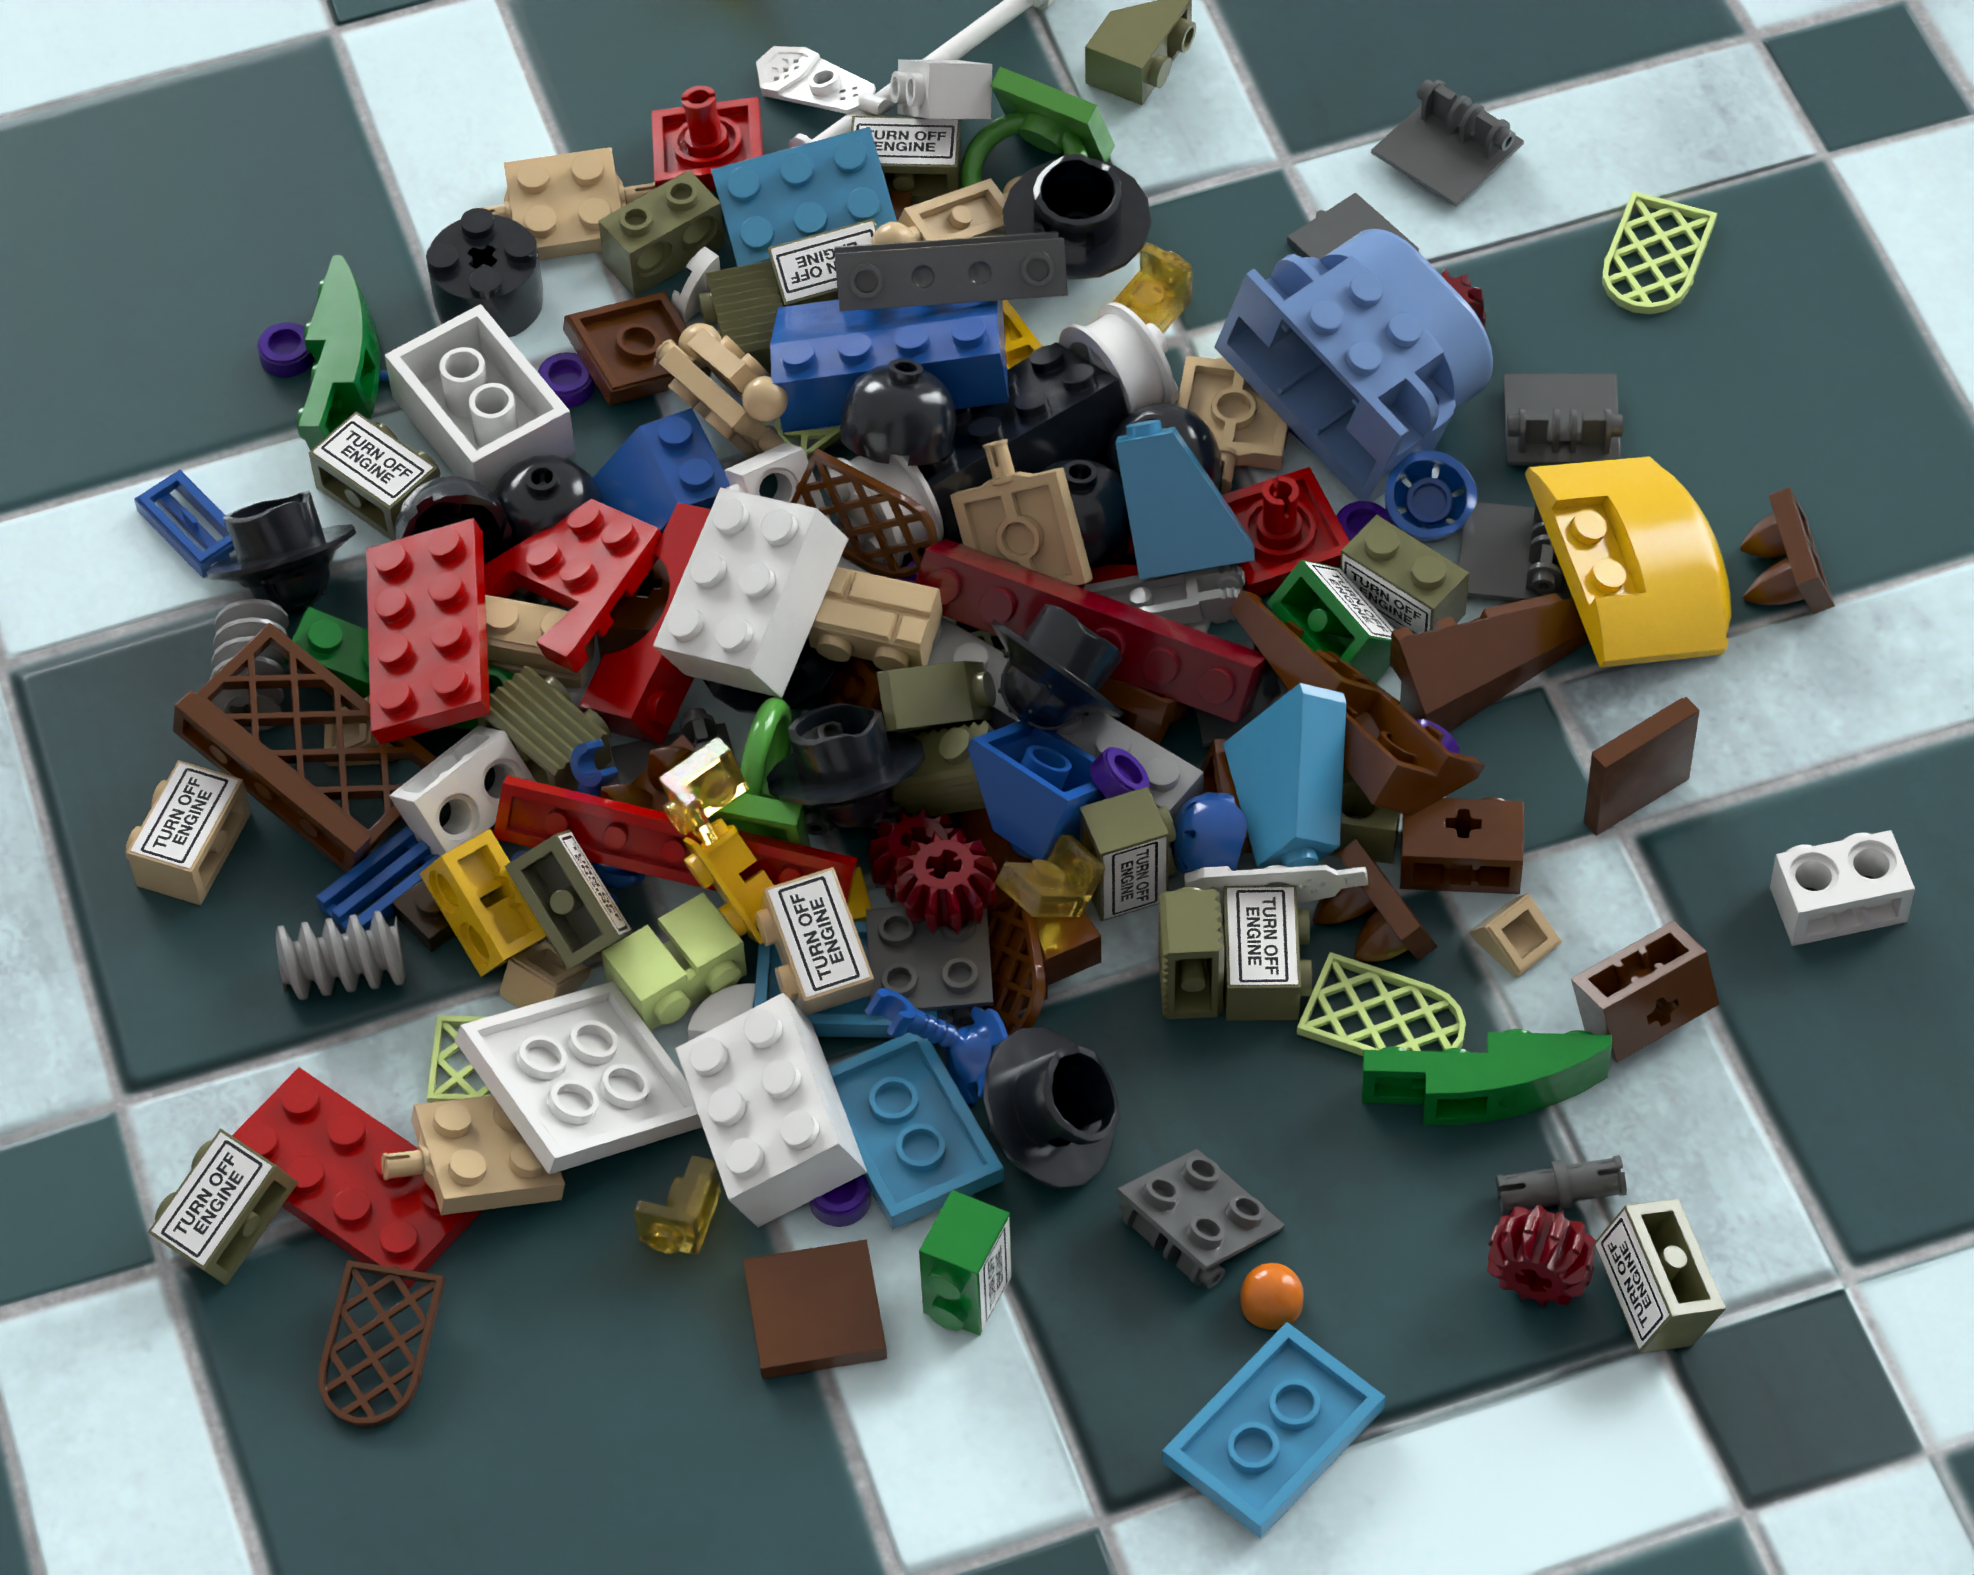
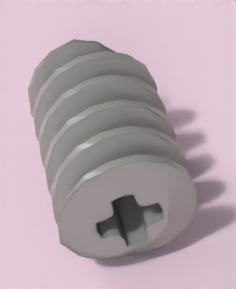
[210,599,289,731]
[276,911,406,1000]

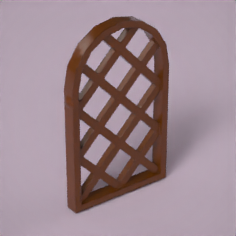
[790,448,938,578]
[983,882,1045,1036]
[318,1260,446,1427]

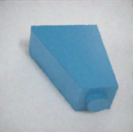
[1115,420,1255,580]
[1223,683,1346,868]

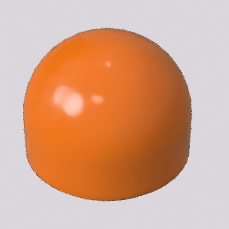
[1240,1263,1304,1330]

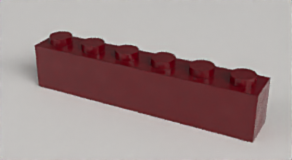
[915,538,1267,723]

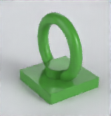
[960,67,1115,188]
[679,697,811,847]

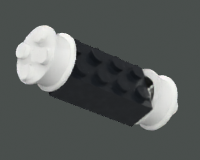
[821,302,1180,567]

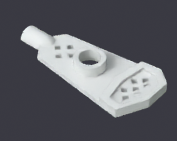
[756,46,892,116]
[1184,865,1369,915]

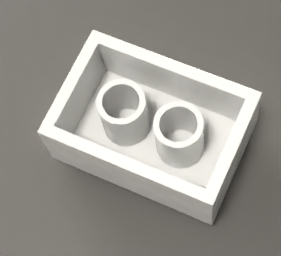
[385,304,576,493]
[653,487,848,698]
[675,993,867,1228]

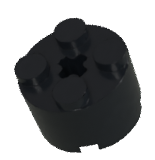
[426,208,543,337]

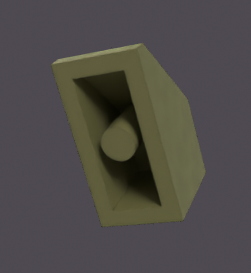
[877,661,996,733]

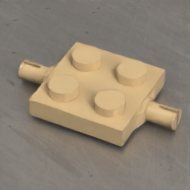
[472,147,656,260]
[656,339,787,458]
[1177,356,1289,493]
[950,439,1093,586]
[381,1095,565,1215]

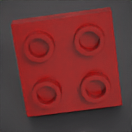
[651,86,764,191]
[1222,467,1350,596]

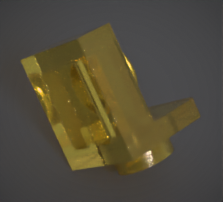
[1113,243,1192,334]
[659,737,749,847]
[995,835,1105,917]
[633,1156,721,1255]

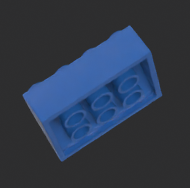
[770,299,1009,433]

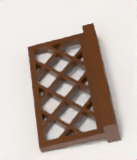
[173,622,436,873]

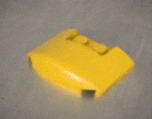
[1525,457,1731,668]

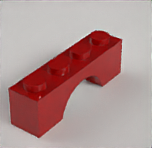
[579,502,711,745]

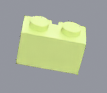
[601,892,747,1031]

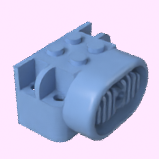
[1214,229,1493,502]

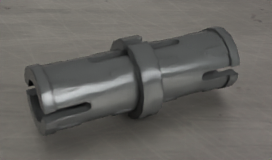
[1496,1155,1627,1215]

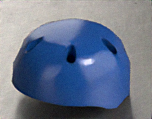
[1384,451,1477,543]
[1171,792,1247,876]

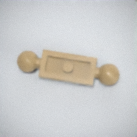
[871,176,1022,244]
[678,323,788,422]

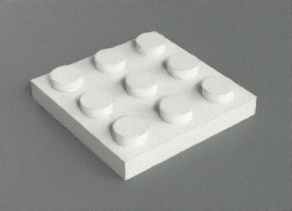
[455,981,703,1175]

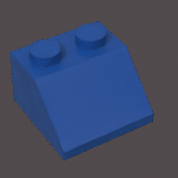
[593,408,730,534]
[968,721,1108,862]

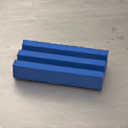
[134,469,235,578]
[316,826,440,932]

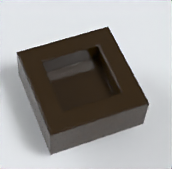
[392,880,455,952]

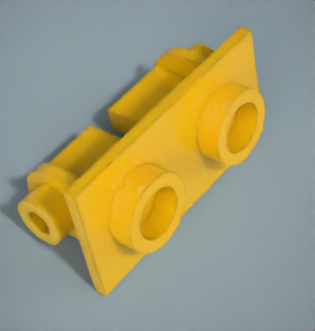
[682,818,774,945]

